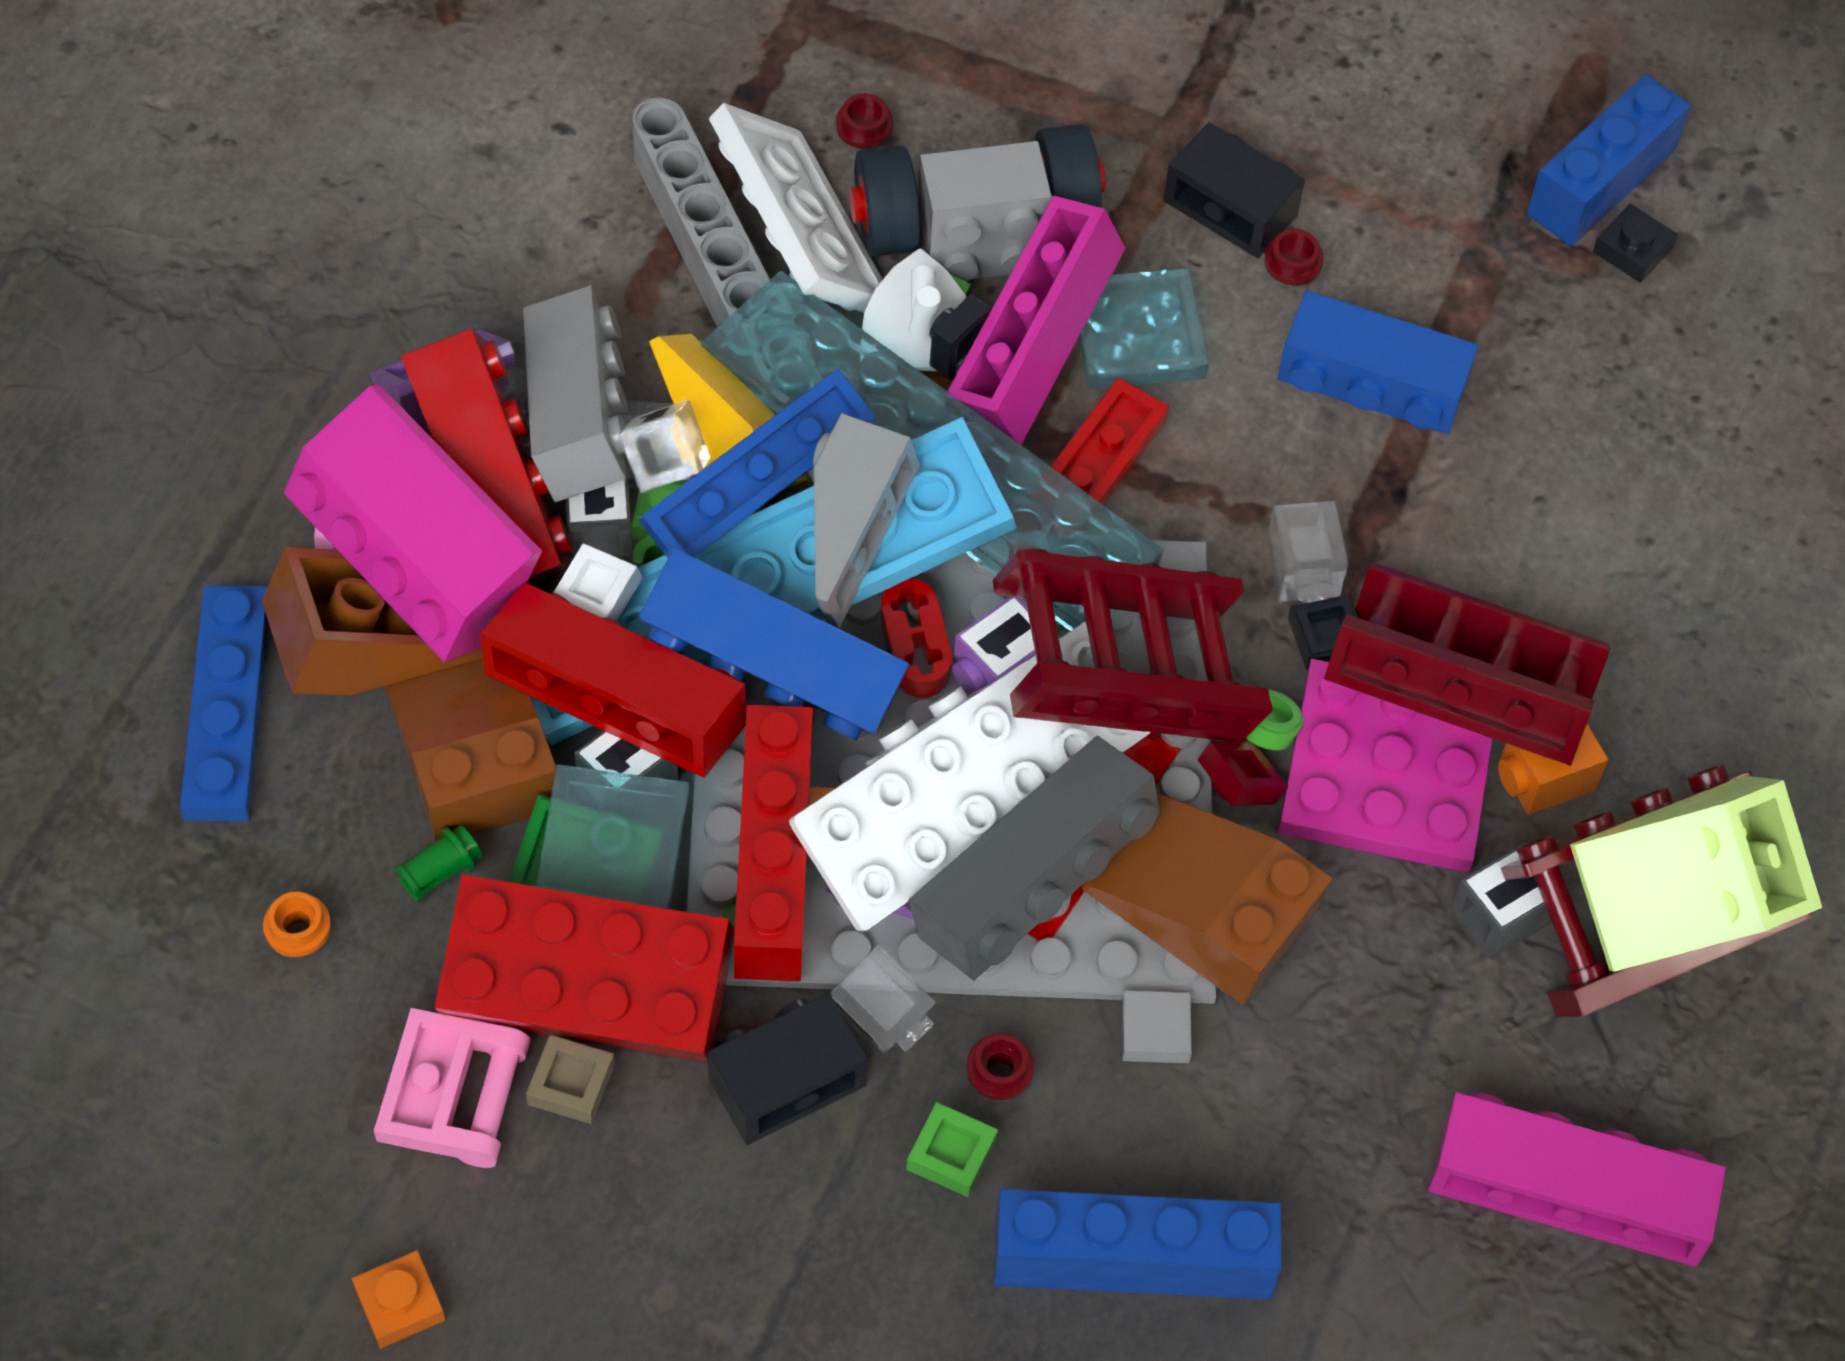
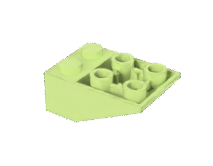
[1570,776,1823,971]

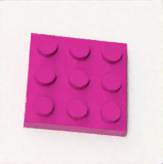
[1278,659,1492,873]

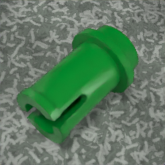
[394,825,483,903]

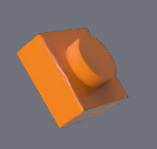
[351,1250,446,1349]

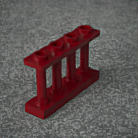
[992,548,1273,741]
[1324,563,1611,766]
[1500,764,1811,1017]

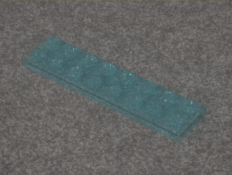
[701,271,1164,631]

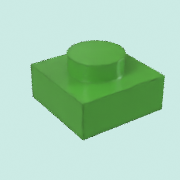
[906,1102,998,1198]

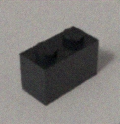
[1163,122,1305,259]
[708,992,868,1145]

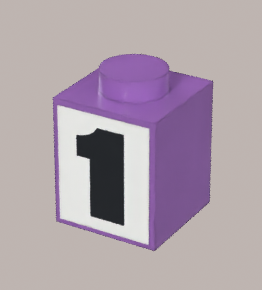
[952,596,1035,694]

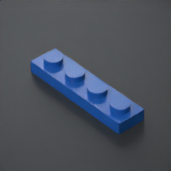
[638,368,877,558]
[180,586,268,821]

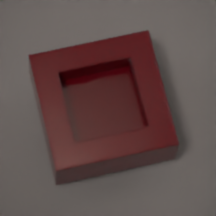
[1197,741,1288,806]

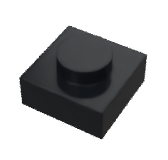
[1593,203,1678,283]
[929,293,990,379]

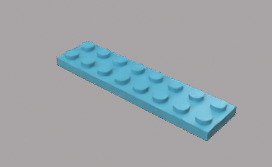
[529,417,1017,745]

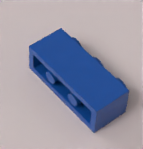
[1526,74,1692,247]
[1277,290,1479,434]

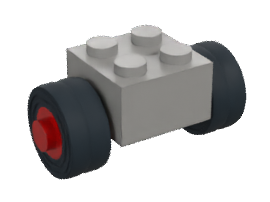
[849,124,1106,282]

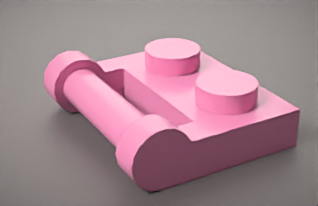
[374,1008,531,1168]

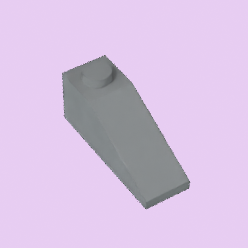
[813,413,920,629]

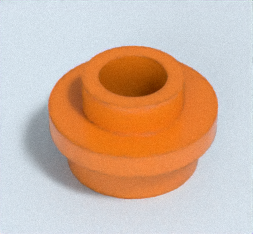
[263,891,331,957]

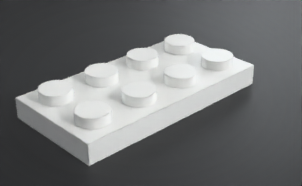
[709,103,883,313]

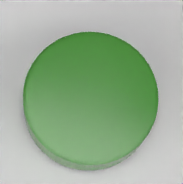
[1246,690,1304,750]

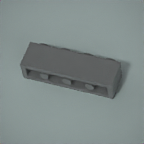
[908,735,1161,981]

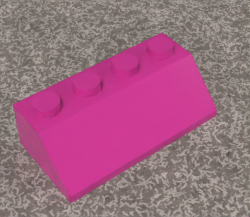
[284,384,542,663]

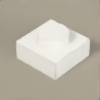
[553,543,643,621]

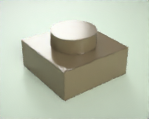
[526,1035,615,1125]

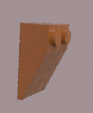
[262,547,483,696]
[384,659,561,841]
[1082,793,1333,1006]

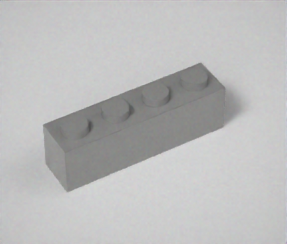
[523,285,632,502]

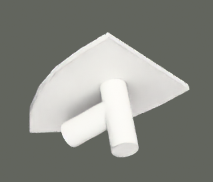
[860,248,967,373]

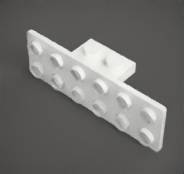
[789,622,1151,932]

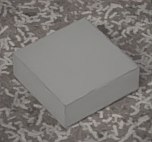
[1122,990,1192,1063]

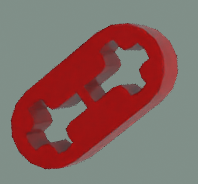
[880,578,952,698]

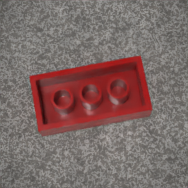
[434,874,735,1063]

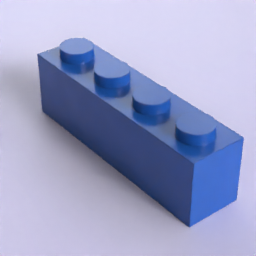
[638,547,909,741]
[994,1189,1281,1300]

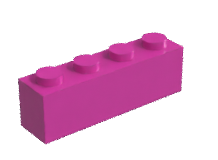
[945,195,1126,448]
[1428,1092,1726,1267]

